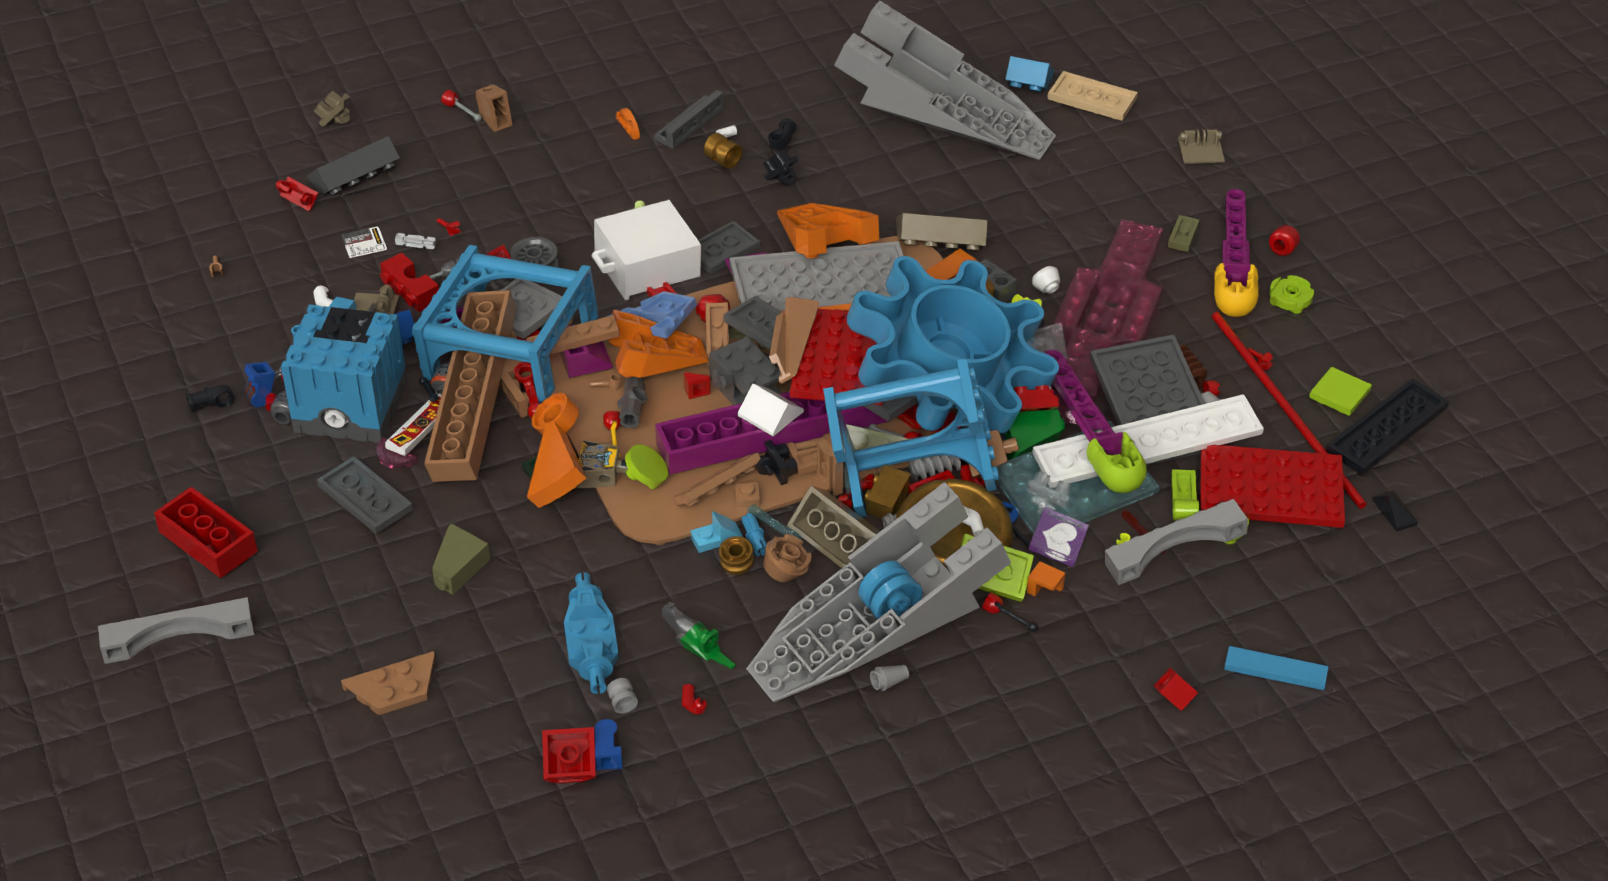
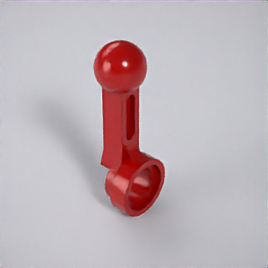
[514,362,541,419]

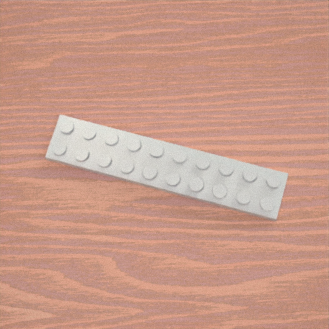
[1032,394,1264,488]

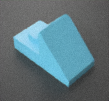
[690,511,743,553]

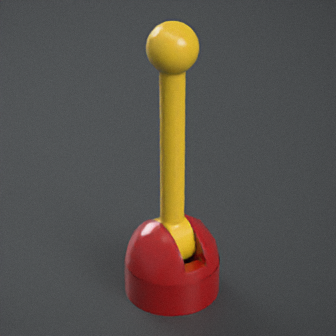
[603,411,621,456]

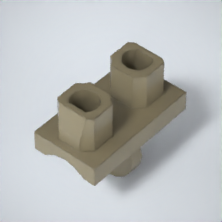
[314,90,350,127]

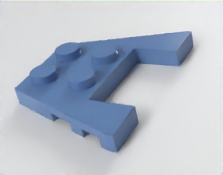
[606,291,697,339]

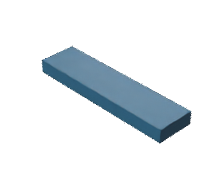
[1224,646,1329,690]

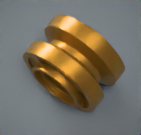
[719,536,754,575]

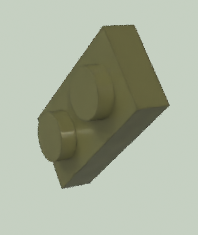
[1168,215,1200,252]

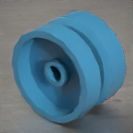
[858,561,923,619]

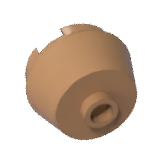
[763,534,811,582]

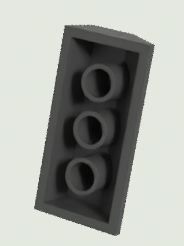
[306,136,400,195]

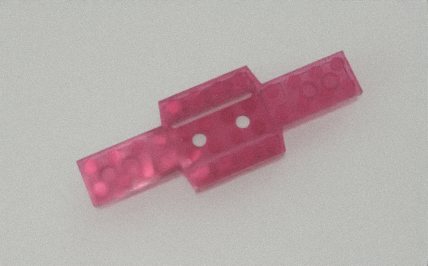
[1051,220,1163,402]

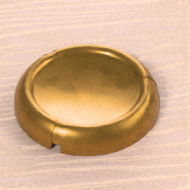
[895,479,1013,572]

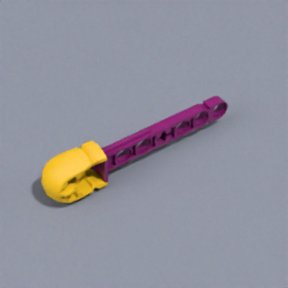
[1214,189,1259,317]

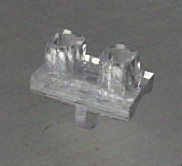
[1026,471,1071,514]

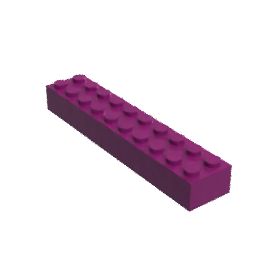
[655,392,888,474]

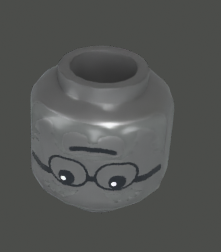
[270,391,292,425]

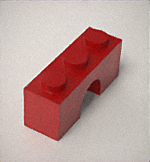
[380,252,439,312]

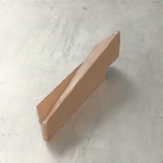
[769,297,819,384]

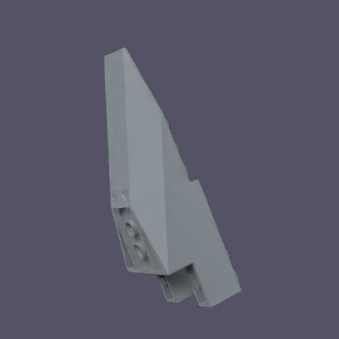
[834,0,1056,160]
[746,482,1011,703]

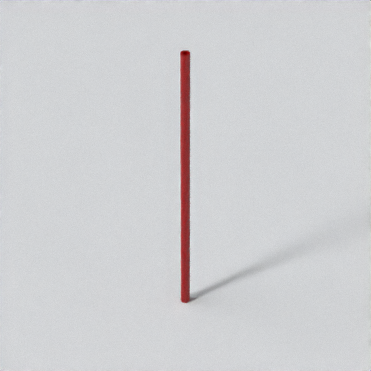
[1211,312,1367,509]

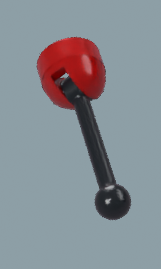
[982,592,1038,632]

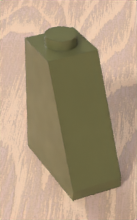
[432,523,490,595]

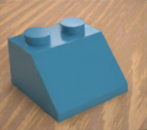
[1005,56,1054,92]

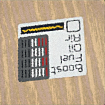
[341,227,387,258]

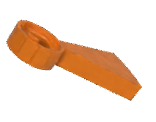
[527,393,586,508]

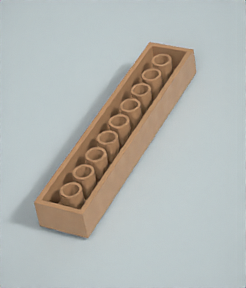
[424,290,517,482]

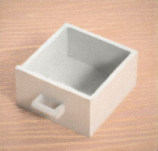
[592,200,701,300]

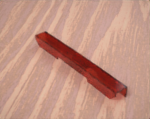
[1121,510,1166,554]

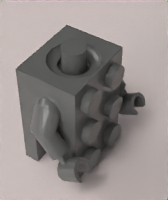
[709,337,783,405]

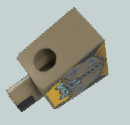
[577,440,628,488]

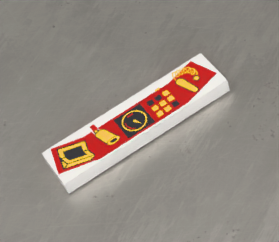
[385,393,442,456]

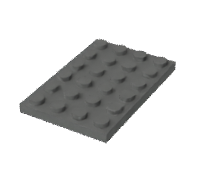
[1089,335,1223,465]

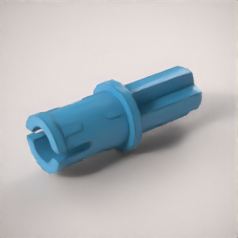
[742,513,767,556]

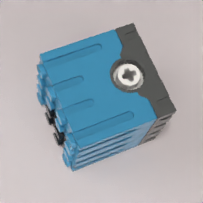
[281,304,407,444]

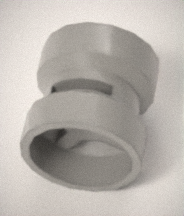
[607,678,638,714]

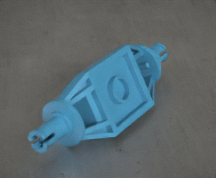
[564,572,619,694]

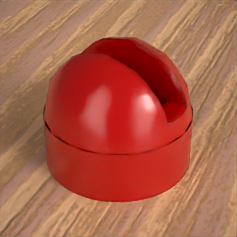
[1203,380,1221,397]

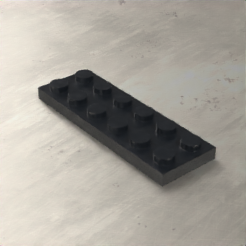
[1326,379,1449,475]

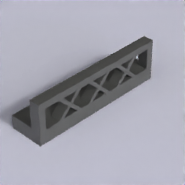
[654,90,724,149]

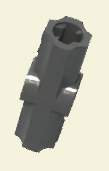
[617,376,648,428]

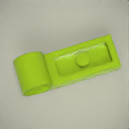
[1171,469,1199,521]

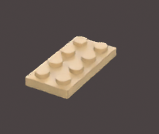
[1048,71,1138,121]

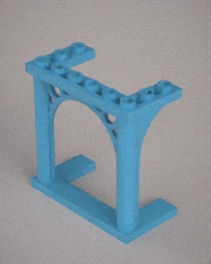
[412,245,599,402]
[823,358,999,517]

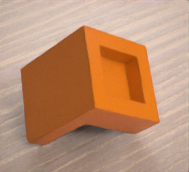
[1027,562,1065,596]

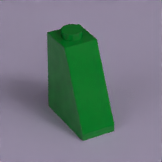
[1004,410,1065,464]

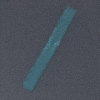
[843,462,851,494]
[747,504,802,540]

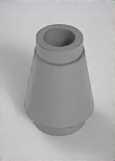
[870,664,909,691]

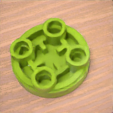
[625,444,668,489]

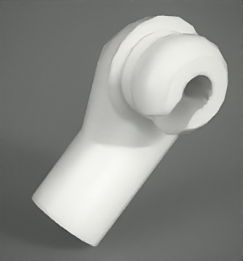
[715,125,737,138]
[313,285,333,307]
[963,506,984,536]

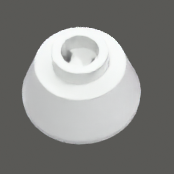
[1032,266,1060,294]

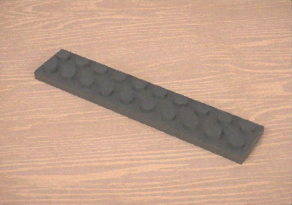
[724,296,918,422]

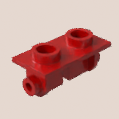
[276,176,319,212]

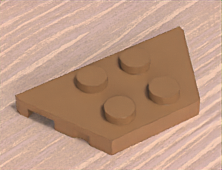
[341,651,436,715]

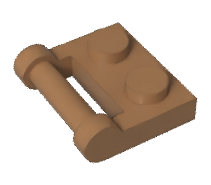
[785,433,832,475]

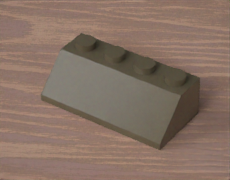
[896,213,987,251]
[787,486,880,568]

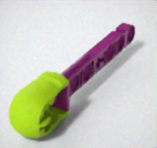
[1044,350,1147,493]

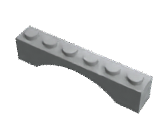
[1105,499,1248,585]
[98,597,255,664]

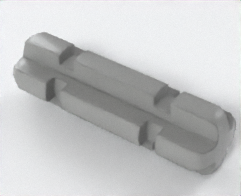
[395,233,437,250]

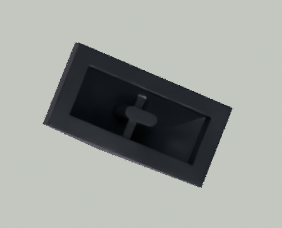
[1372,491,1418,532]

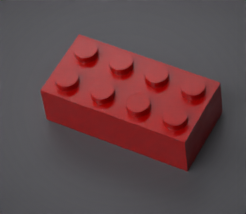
[154,487,258,578]

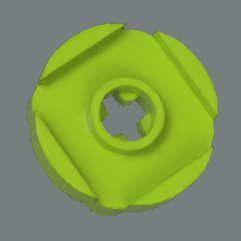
[1269,275,1314,314]

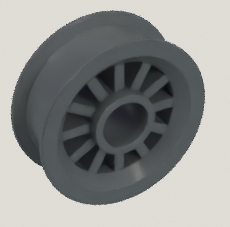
[510,237,559,267]

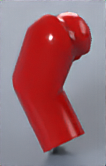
[960,465,985,487]
[682,684,707,715]

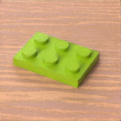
[960,534,1034,602]

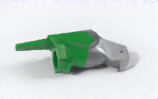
[662,602,735,669]

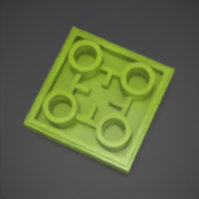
[1309,367,1372,416]

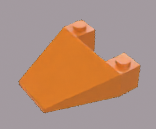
[777,203,879,258]
[608,310,708,378]

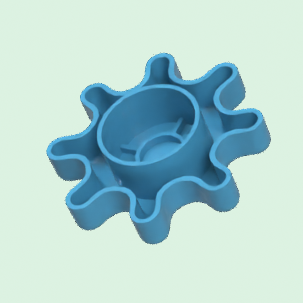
[847,256,1059,433]

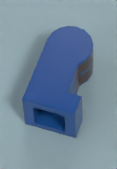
[244,362,275,407]
[595,719,622,770]

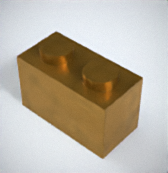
[864,465,911,519]

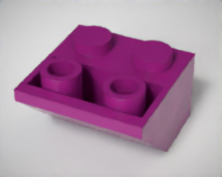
[559,325,613,378]

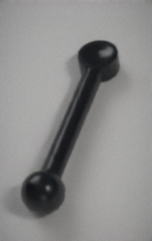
[419,377,439,402]

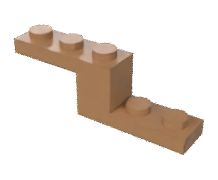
[499,330,531,418]

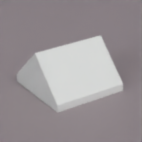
[738,384,804,436]

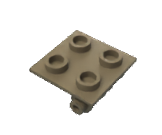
[1178,129,1225,164]
[354,285,399,315]

